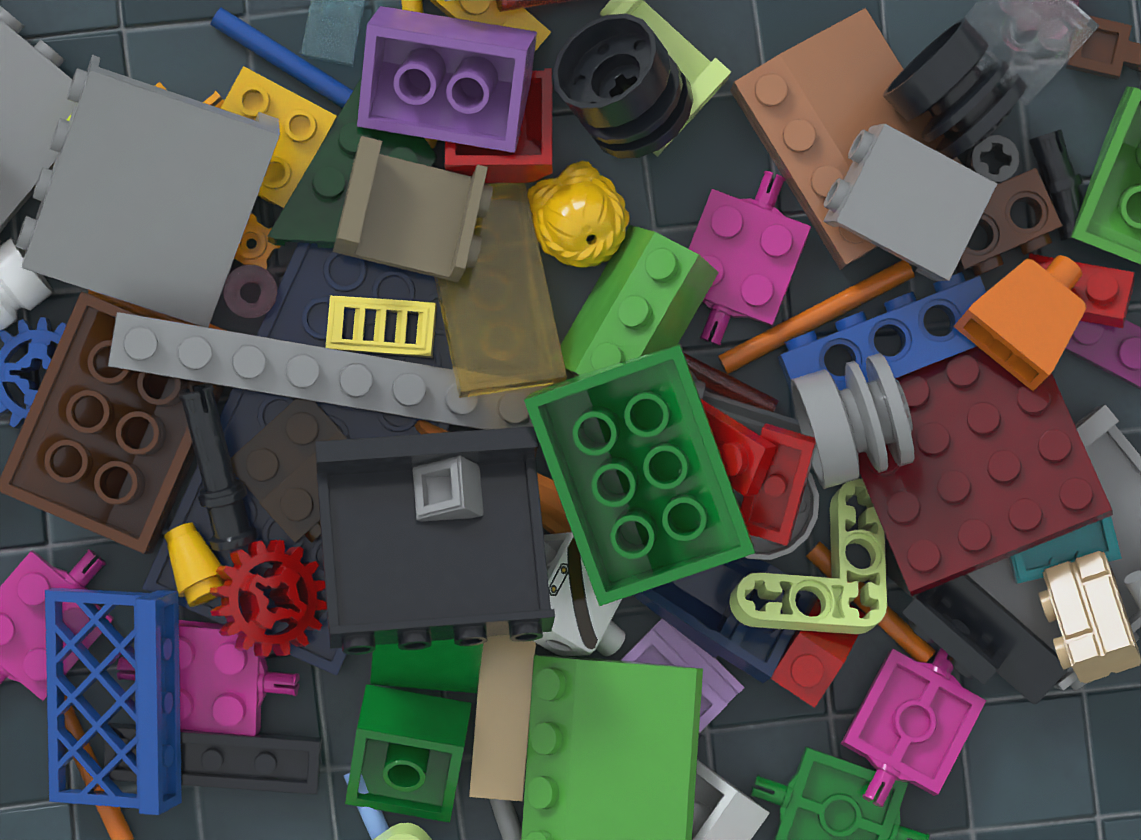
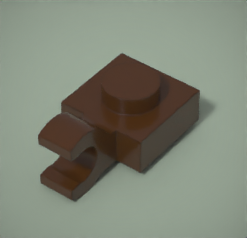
[1066,13,1141,80]

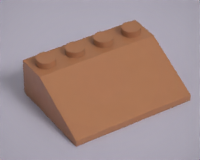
[730,8,961,270]

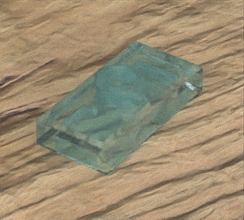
[300,0,366,67]

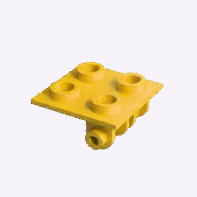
[220,66,337,208]

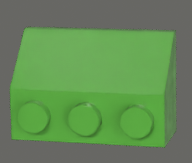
[551,225,719,377]

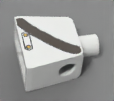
[534,532,625,656]

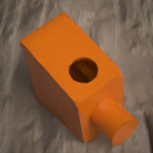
[953,255,1087,391]

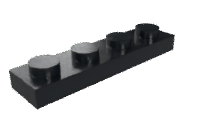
[104,723,322,794]

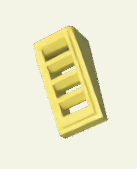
[325,295,437,358]

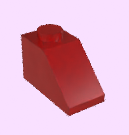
[770,597,866,708]

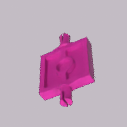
[689,171,811,346]
[0,549,114,701]
[117,620,300,736]
[841,648,987,807]

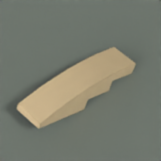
[469,635,536,801]

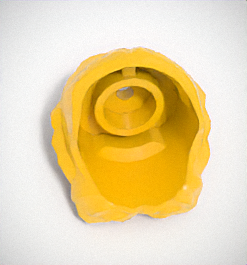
[526,160,629,268]

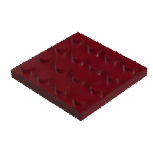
[858,346,1113,597]

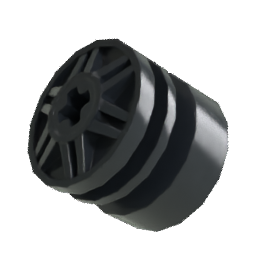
[553,14,693,159]
[883,18,1028,159]

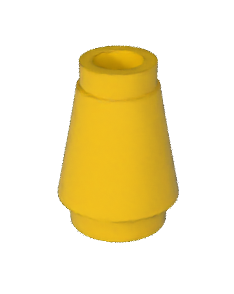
[164,522,225,607]

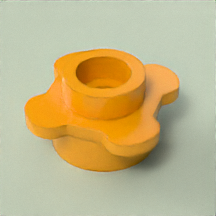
[234,213,281,275]

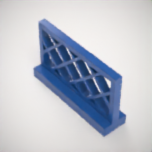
[45,588,182,815]

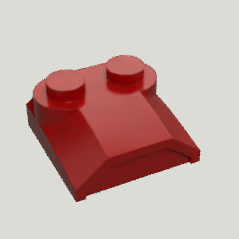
[445,68,553,183]

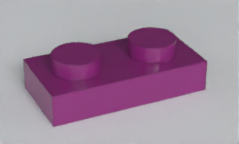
[1064,320,1141,390]

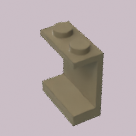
[333,136,493,283]

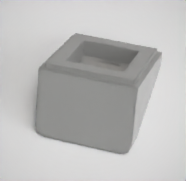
[413,456,483,522]

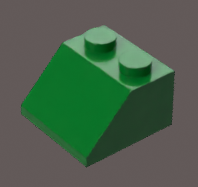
[345,684,472,823]

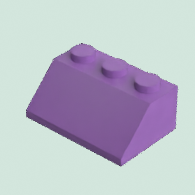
[357,6,537,153]

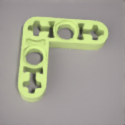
[729,479,887,634]

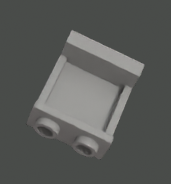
[824,123,997,281]

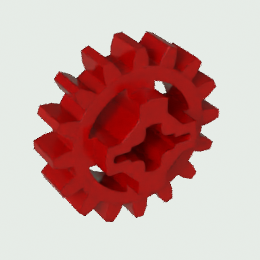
[209,540,327,657]

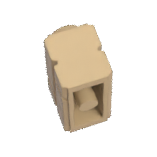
[1038,551,1141,683]

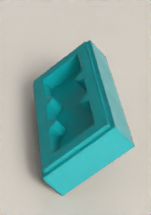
[1009,516,1122,584]

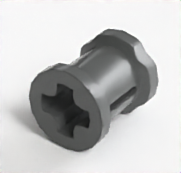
[965,135,1020,184]

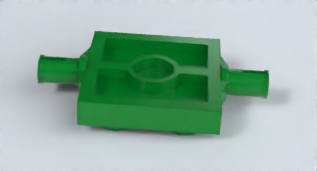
[750,746,929,840]

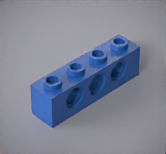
[777,272,986,394]

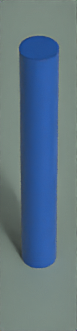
[210,7,353,109]

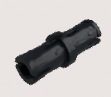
[1029,129,1083,241]

